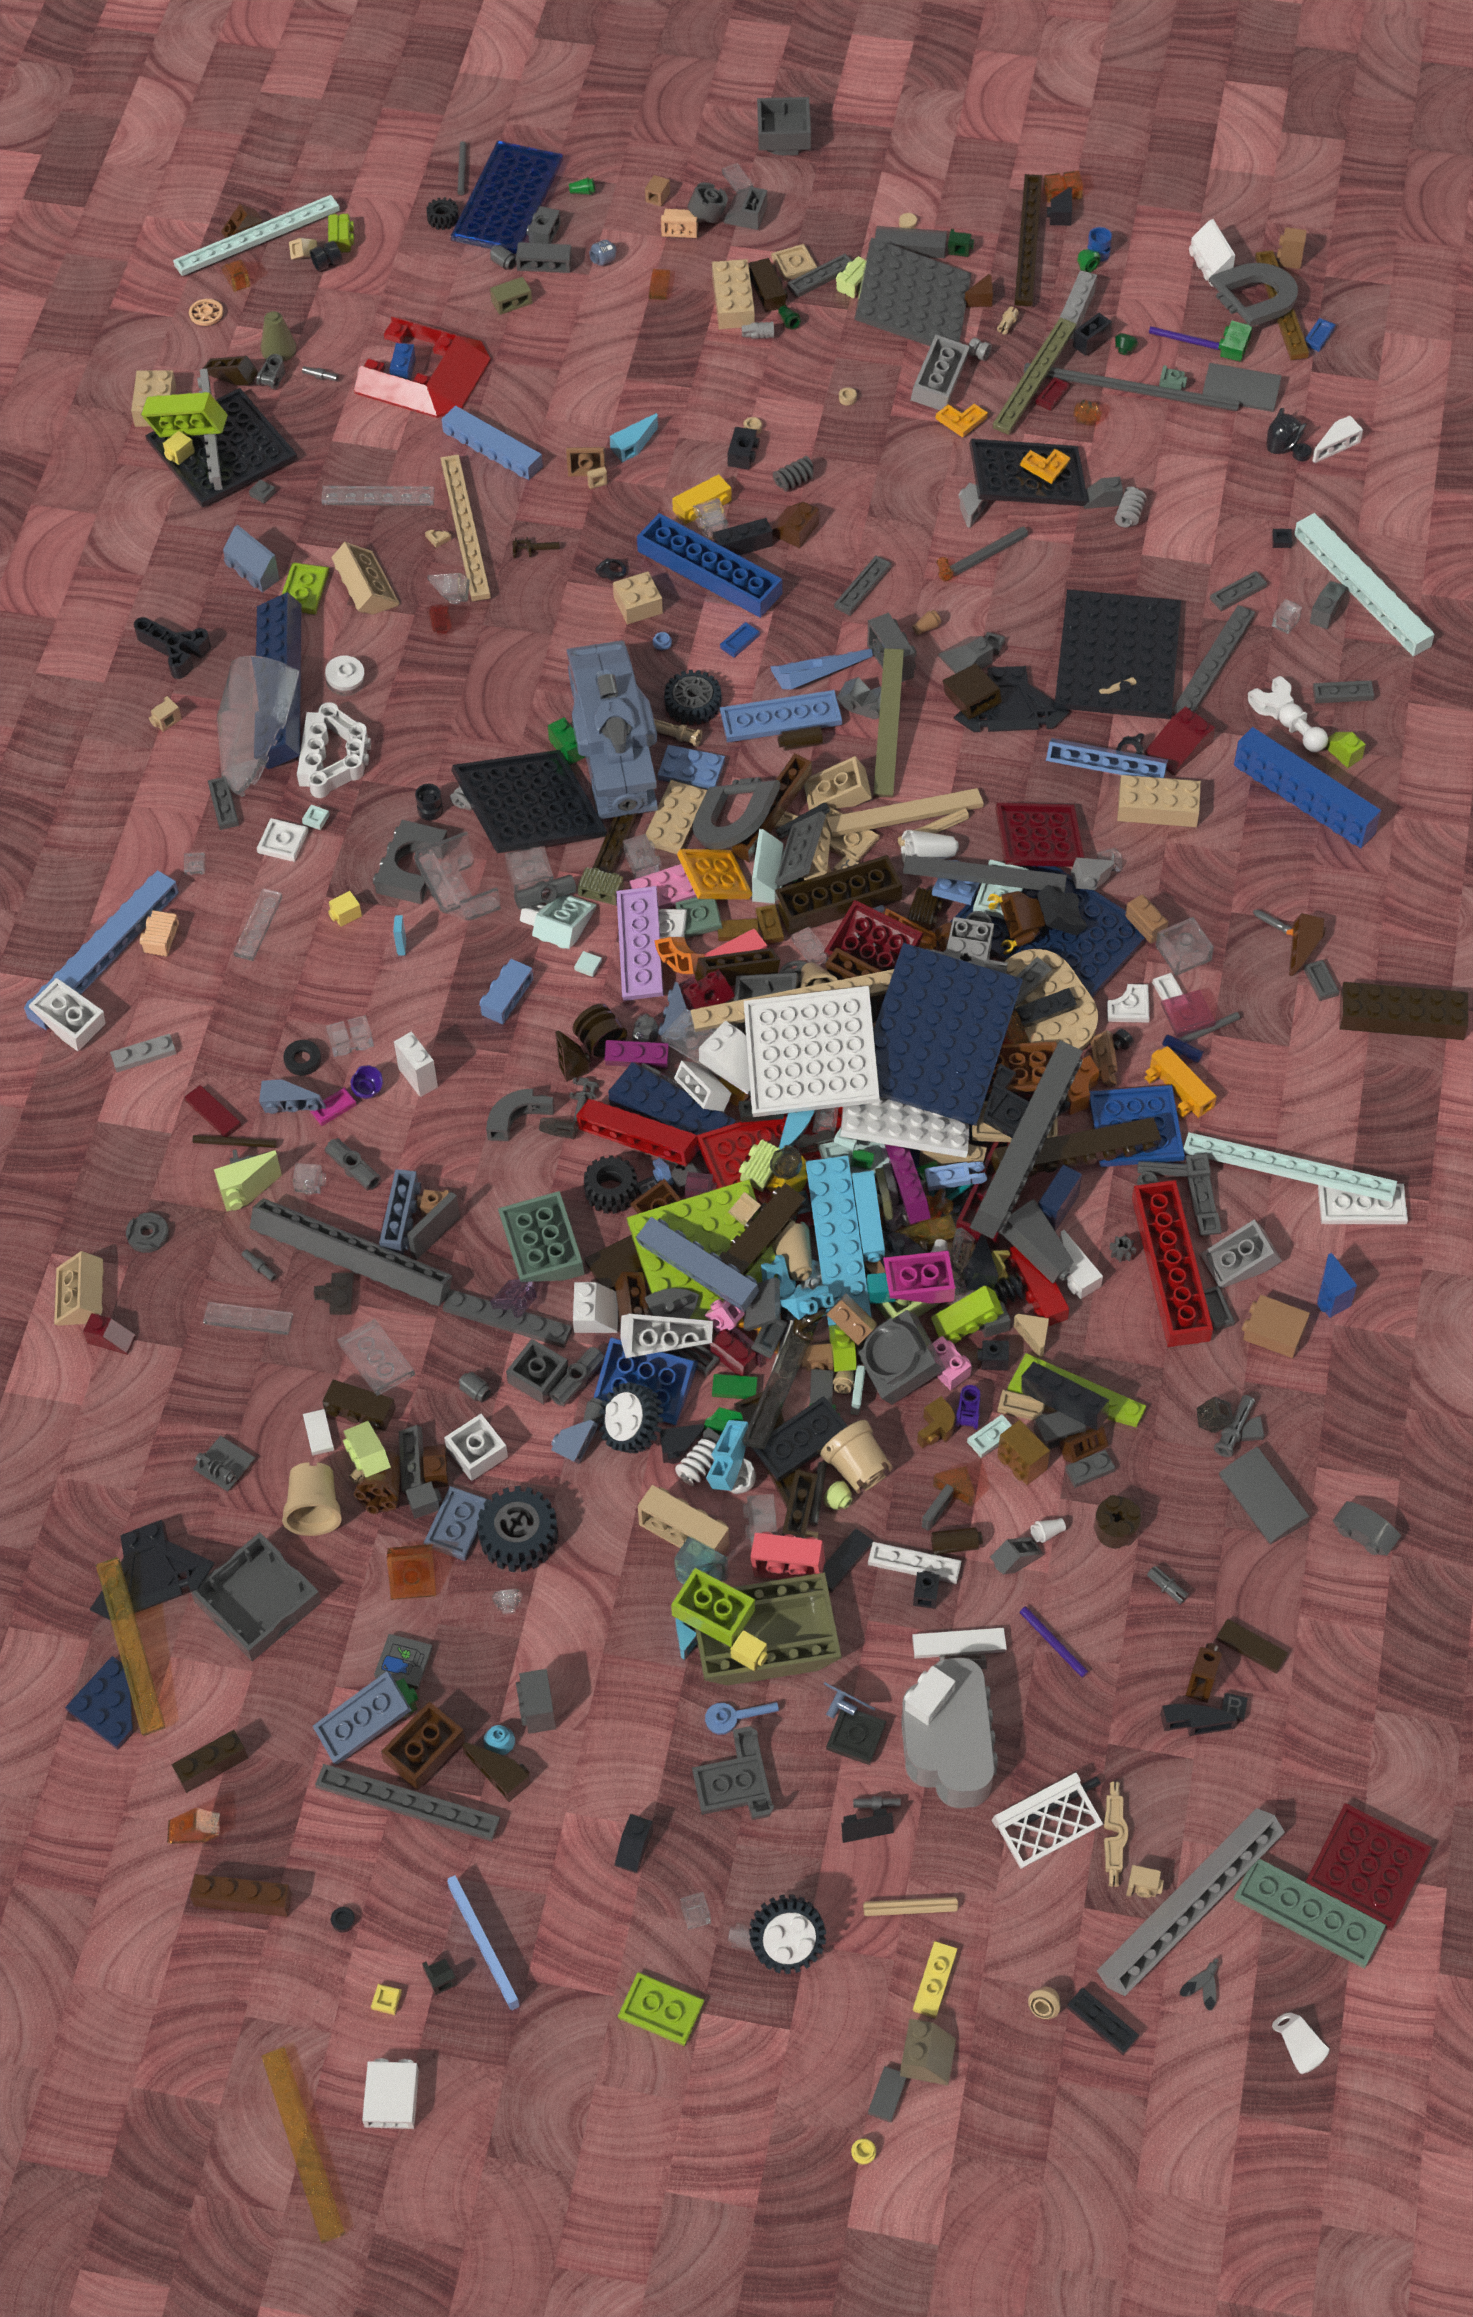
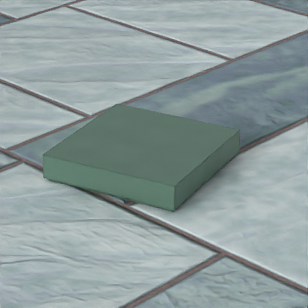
[676,897,723,938]

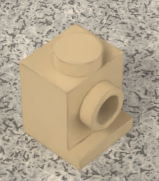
[149,696,182,732]
[1126,1865,1164,1898]

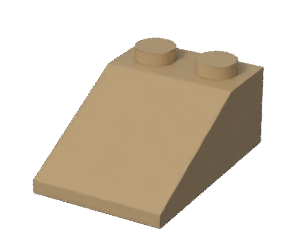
[804,756,872,810]

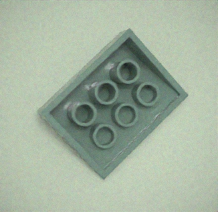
[498,1191,585,1282]

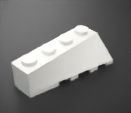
[620,1314,713,1358]

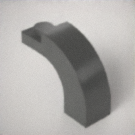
[486,1089,554,1141]

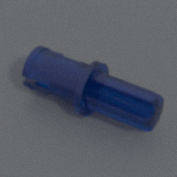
[1162,1034,1204,1063]

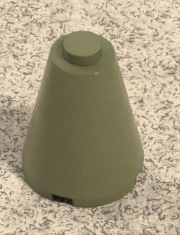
[260,311,296,362]

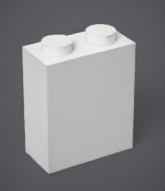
[394,1031,438,1097]
[362,2058,419,2129]

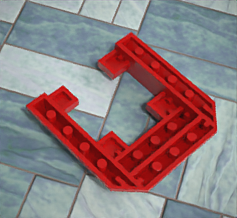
[354,316,491,418]

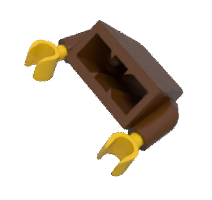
[987,891,1045,955]

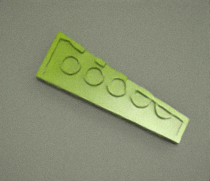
[1007,1353,1146,1428]

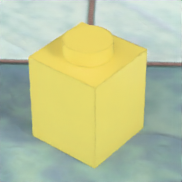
[163,431,194,465]
[328,891,362,927]
[731,1630,768,1671]

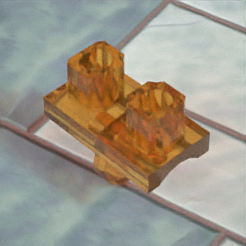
[918,1188,953,1228]

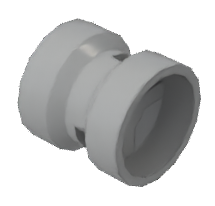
[968,337,992,361]

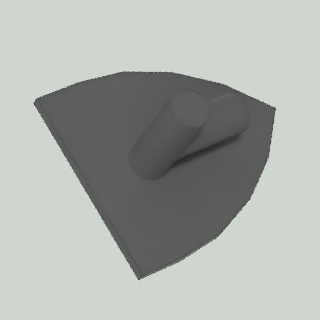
[644,1288,699,1319]

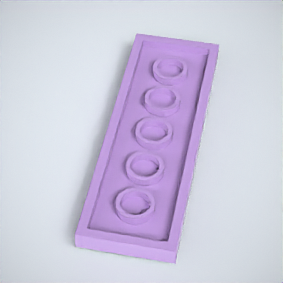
[616,886,664,1001]

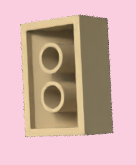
[54,1251,104,1326]

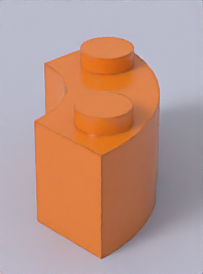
[654,937,705,974]
[1066,1055,1099,1115]

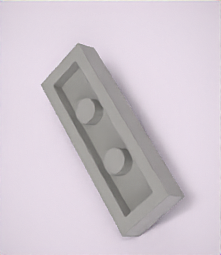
[110,1034,176,1072]

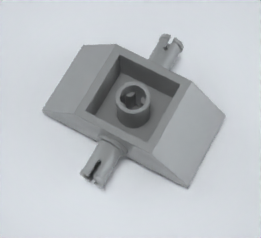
[926,917,1008,974]

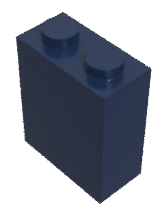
[1038,1165,1082,1232]

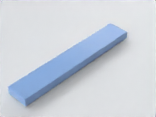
[447,1875,520,2010]

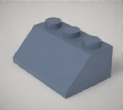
[223,525,280,593]

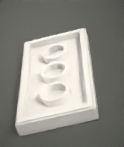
[1318,1184,1408,1224]

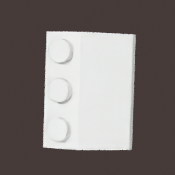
[1189,219,1235,287]

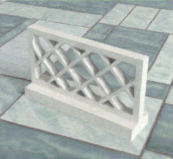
[992,1773,1103,1869]

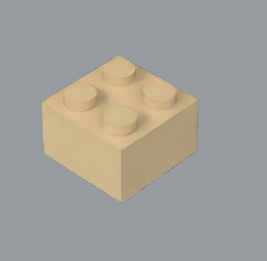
[613,572,663,624]

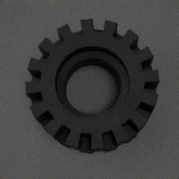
[426,197,459,230]

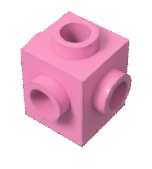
[705,1299,745,1332]

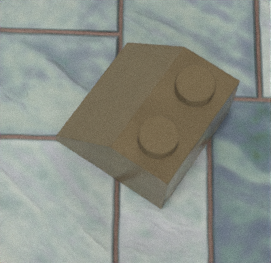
[900,2018,956,2086]

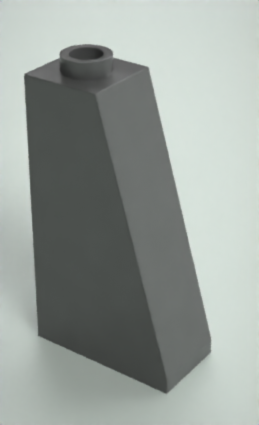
[1001,1199,1074,1284]

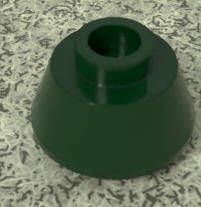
[1115,333,1139,356]

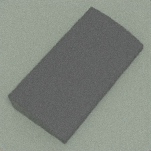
[875,226,947,259]
[1202,363,1282,412]
[1219,1447,1309,1545]

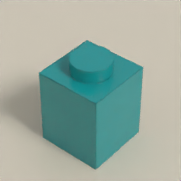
[867,1273,896,1304]

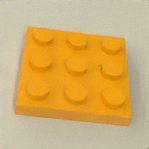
[677,849,752,899]

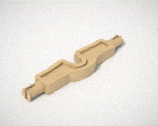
[1104,1782,1128,1887]

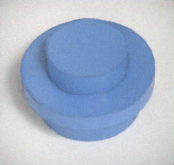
[653,632,672,650]

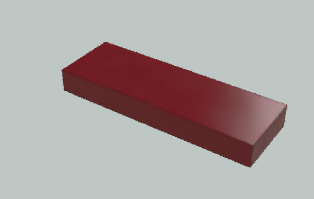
[184,1085,241,1137]

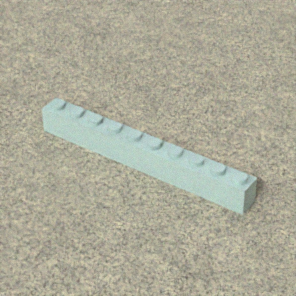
[1294,513,1434,657]

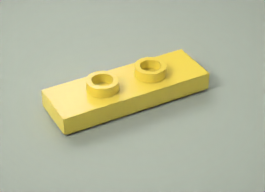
[913,1941,957,2019]

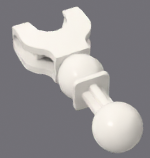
[1248,676,1328,752]

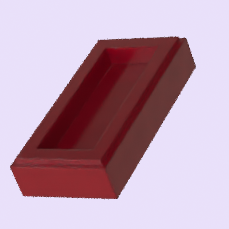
[1035,377,1070,411]

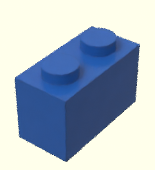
[389,343,416,381]

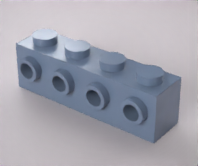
[379,1169,421,1255]

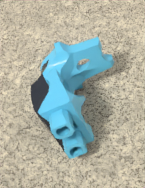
[761,1255,834,1321]

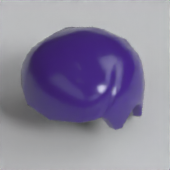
[350,1065,383,1099]

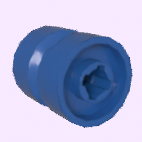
[1087,227,1112,262]

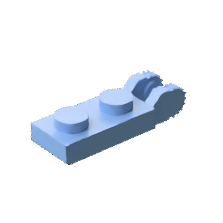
[925,1162,987,1191]

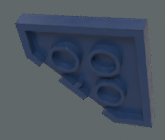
[65,1656,133,1750]

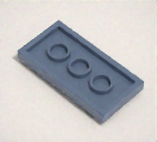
[313,1671,412,1765]

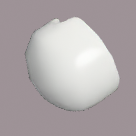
[730,1458,756,1494]

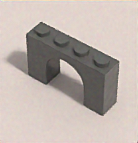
[373,820,448,904]

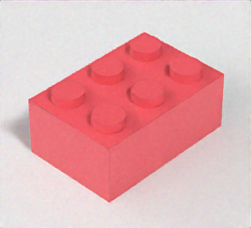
[750,1532,825,1580]

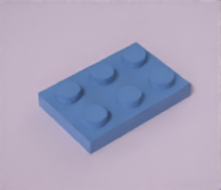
[658,745,725,790]
[932,860,981,905]

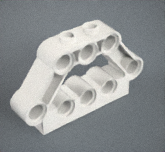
[297,702,371,798]

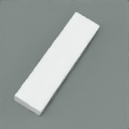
[868,1542,961,1584]
[912,1628,1006,1659]

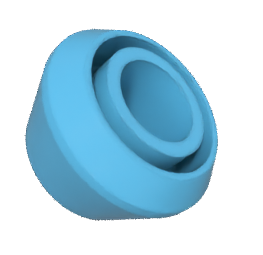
[483,1725,515,1755]

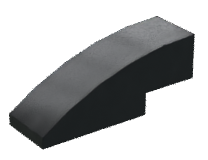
[1160,1704,1237,1736]

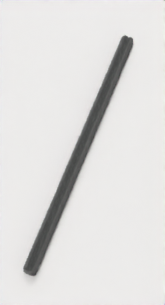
[1024,363,1239,411]

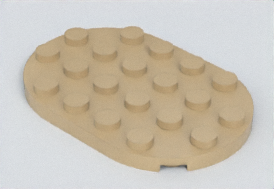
[1005,949,1098,1050]

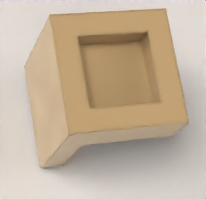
[289,238,317,260]
[728,1192,761,1226]

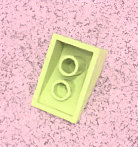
[214,1150,282,1211]

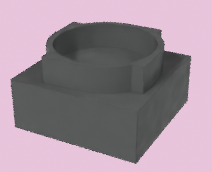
[757,97,811,156]
[733,973,801,1035]
[855,1310,946,1405]

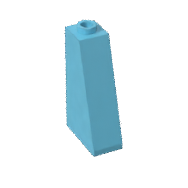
[852,1171,885,1262]

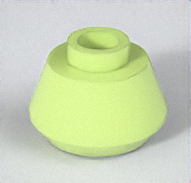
[823,1481,852,1510]

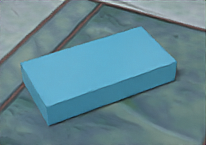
[393,915,406,955]

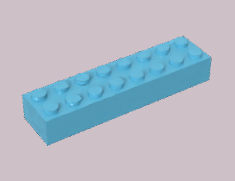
[805,1156,871,1327]

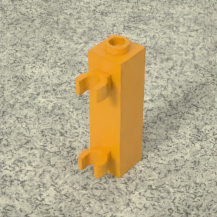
[1144,1046,1217,1118]

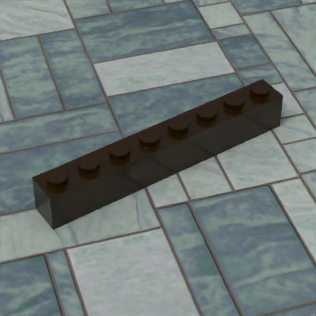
[991,1117,1162,1177]

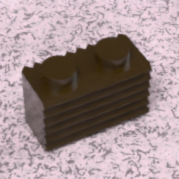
[907,887,943,931]

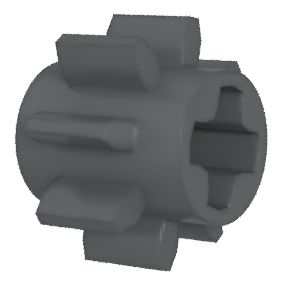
[1109,1235,1137,1263]

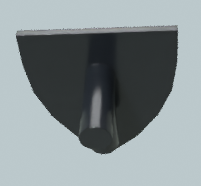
[880,1231,926,1268]

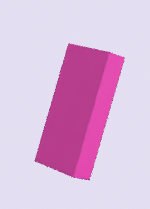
[310,1087,357,1126]

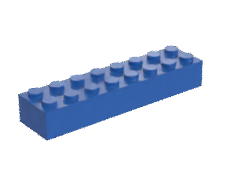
[637,513,782,618]
[1234,727,1381,849]

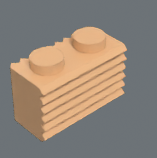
[140,910,179,957]

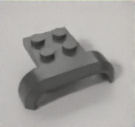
[692,1726,774,1820]

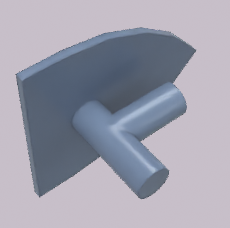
[824,1683,876,1719]

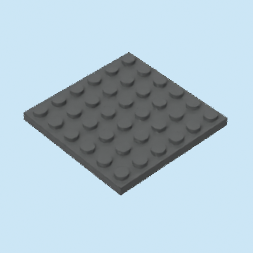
[854,238,971,346]

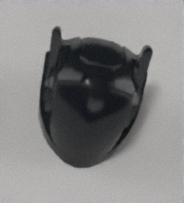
[1266,408,1307,454]

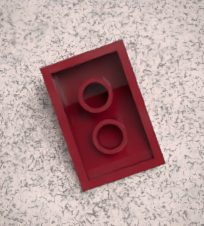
[1144,706,1215,775]

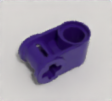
[955,1385,980,1430]

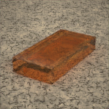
[649,269,671,300]

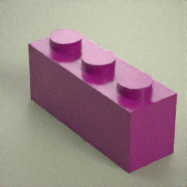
[605,1040,669,1069]

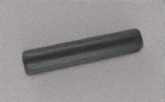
[1137,1161,1187,1177]

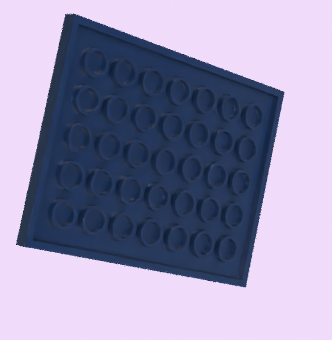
[950,865,1147,998]
[873,943,1023,1126]

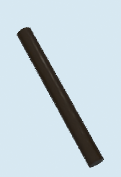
[192,1135,277,1148]

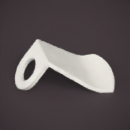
[1272,2013,1329,2074]

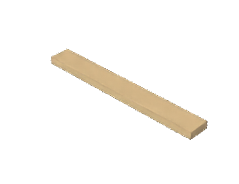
[826,788,983,837]

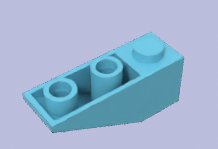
[610,413,658,462]

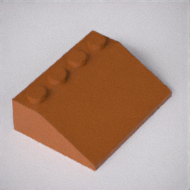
[987,1041,1057,1094]

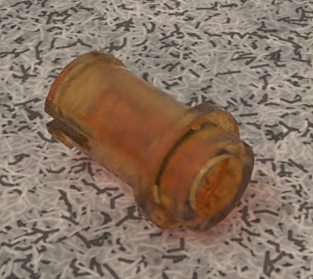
[936,557,953,581]

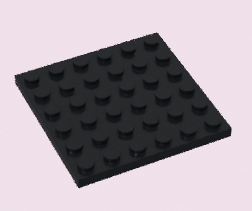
[145,388,298,508]
[451,750,607,853]

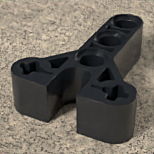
[134,617,211,679]

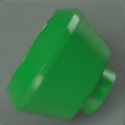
[1077,249,1100,273]

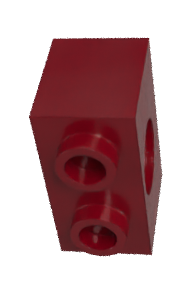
[683,969,735,1009]

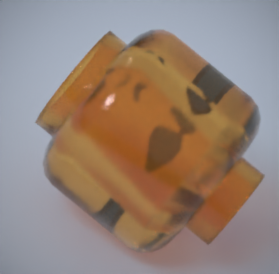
[1073,399,1102,426]

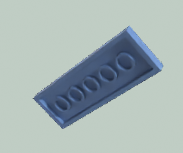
[720,690,842,743]

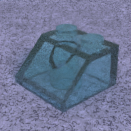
[674,1537,728,1584]

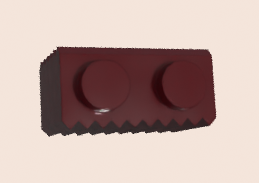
[710,1329,756,1376]

